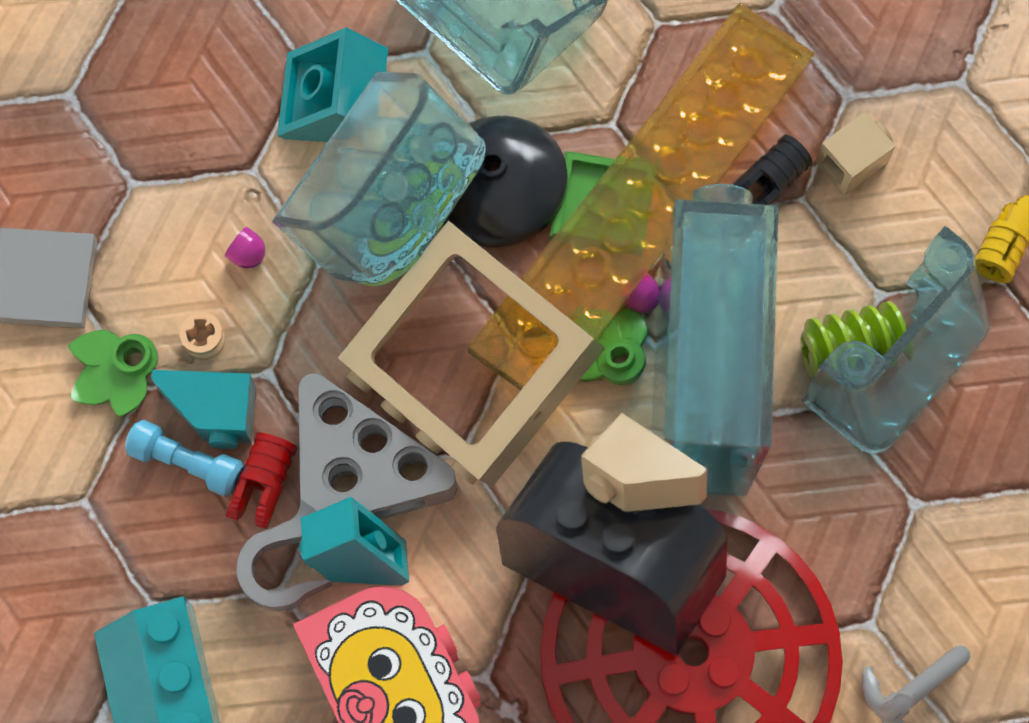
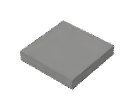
[0,228,98,329]

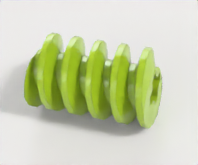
[800,301,909,380]

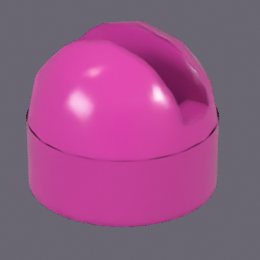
[224,226,265,268]
[619,271,660,313]

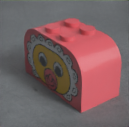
[293,586,481,723]

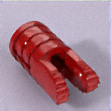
[226,432,297,529]

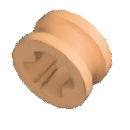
[179,312,225,360]

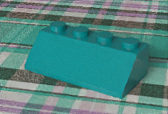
[94,596,221,723]

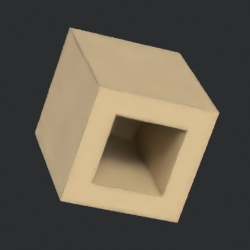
[815,111,896,196]

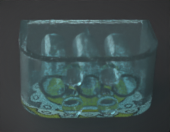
[272,72,486,286]

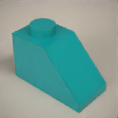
[151,370,256,449]
[299,496,410,586]

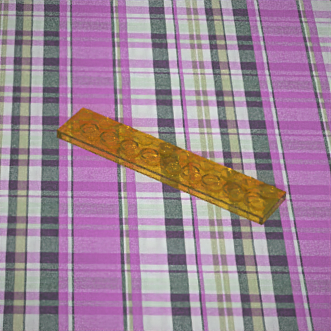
[467,3,815,391]

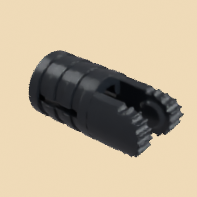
[725,135,813,222]

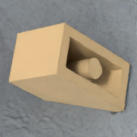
[581,413,707,512]

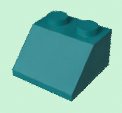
[277,27,388,144]

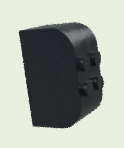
[496,442,728,656]

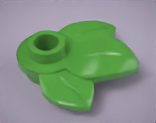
[574,308,648,385]
[68,329,158,417]

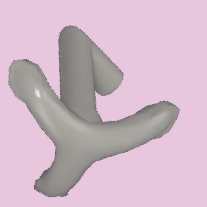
[862,646,970,723]

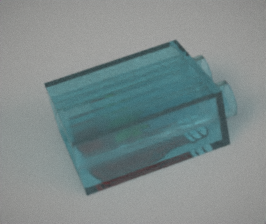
[651,184,779,497]

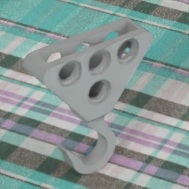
[236,374,457,611]

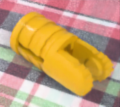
[972,195,1029,283]

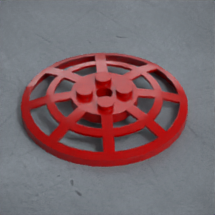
[540,509,843,723]

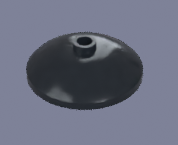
[441,116,568,247]

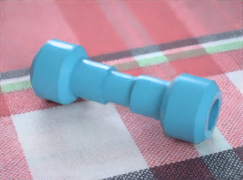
[125,420,244,497]

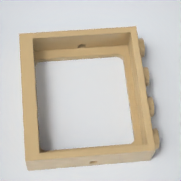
[338,221,605,486]

